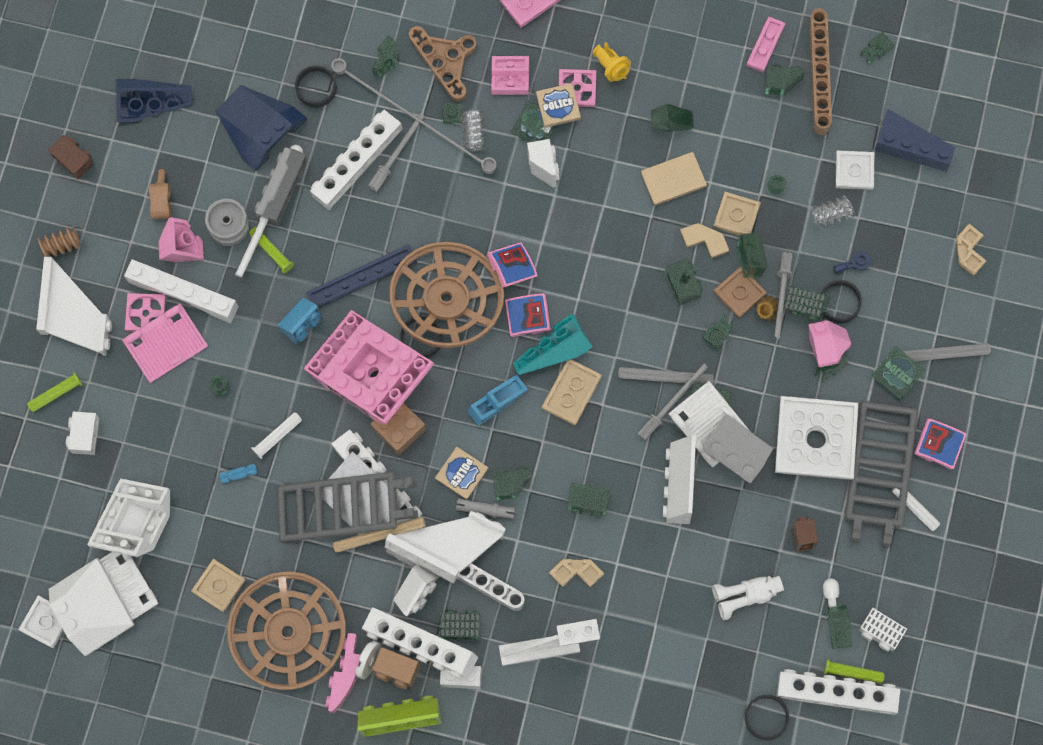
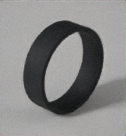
[295,65,337,108]
[819,280,862,324]
[400,315,443,358]
[745,695,790,740]

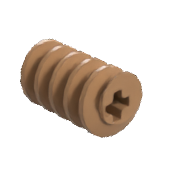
[38,226,80,257]

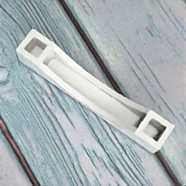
[124,259,238,323]

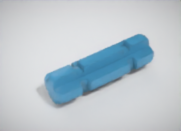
[219,464,257,484]

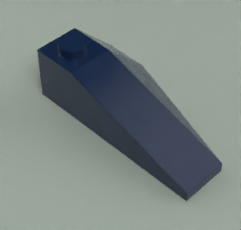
[116,79,192,122]

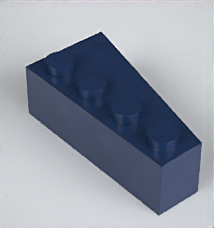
[875,109,955,172]

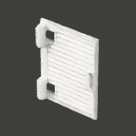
[668,381,750,468]
[99,552,158,620]

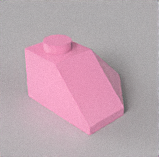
[159,217,204,262]
[808,321,851,367]

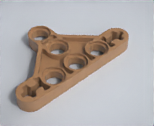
[409,26,477,102]

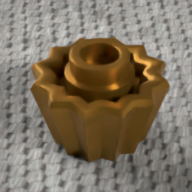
[756,295,779,322]

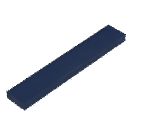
[306,245,417,308]

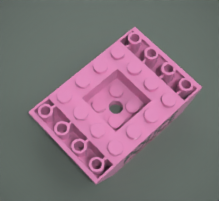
[304,310,434,424]

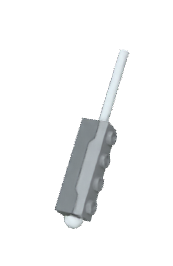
[235,145,308,278]

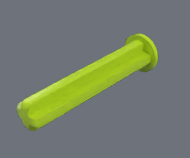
[249,227,294,274]
[27,372,83,412]
[824,659,885,684]

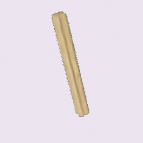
[333,517,426,552]

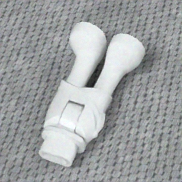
[712,576,784,621]

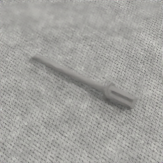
[368,113,425,192]
[774,252,792,339]
[637,364,708,440]

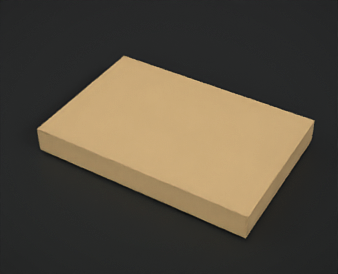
[640,152,707,206]
[541,359,602,426]

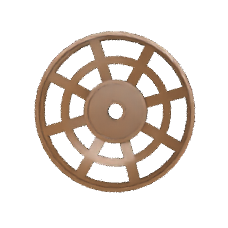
[389,242,504,348]
[228,572,346,690]

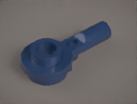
[833,251,871,273]

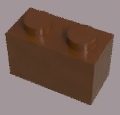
[48,135,94,180]
[791,517,818,552]

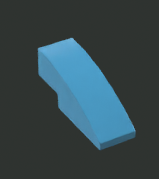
[467,375,528,426]

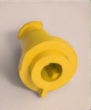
[593,42,631,82]

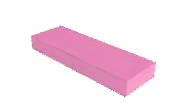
[746,16,786,73]

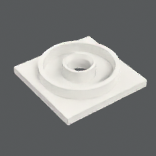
[775,396,858,480]

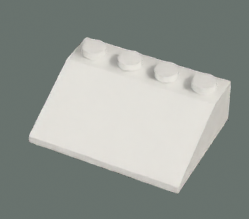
[663,435,696,524]

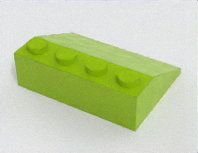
[358,696,442,737]

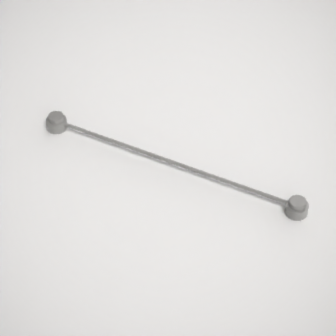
[331,58,497,174]

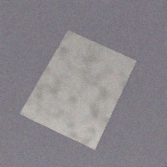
[322,451,405,544]

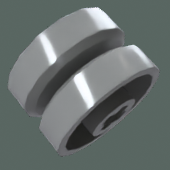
[205,199,250,246]

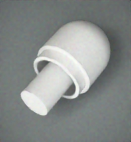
[823,578,839,607]

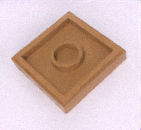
[713,266,767,319]

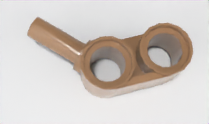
[149,169,172,219]

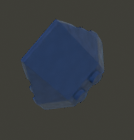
[215,85,307,171]

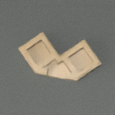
[680,223,729,259]
[956,224,986,276]
[549,559,604,588]

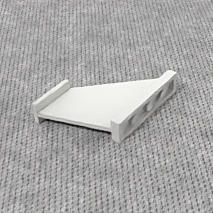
[36,257,112,356]
[385,511,506,584]
[499,619,600,666]

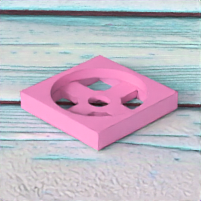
[559,69,596,107]
[125,293,166,332]

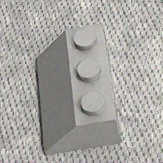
[703,414,773,483]

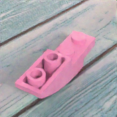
[326,633,361,714]

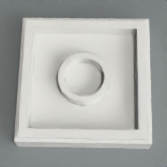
[835,151,874,190]
[18,595,64,649]

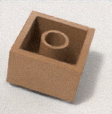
[371,403,427,456]
[372,647,421,690]

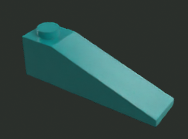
[513,313,593,375]

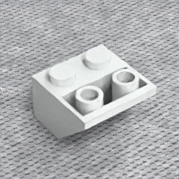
[527,139,559,187]
[393,565,437,616]

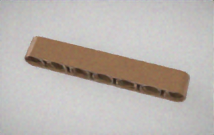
[809,8,832,135]

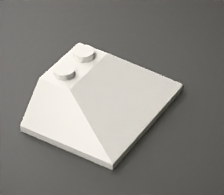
[87,478,170,557]
[49,558,134,656]

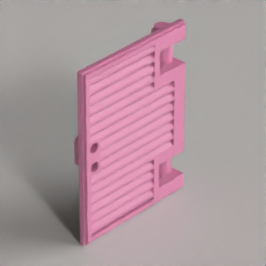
[122,303,208,383]

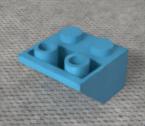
[278,298,322,345]

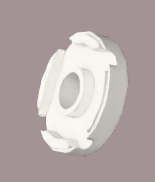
[355,641,381,680]

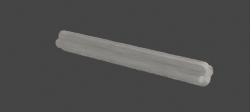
[895,343,991,362]
[618,367,713,385]

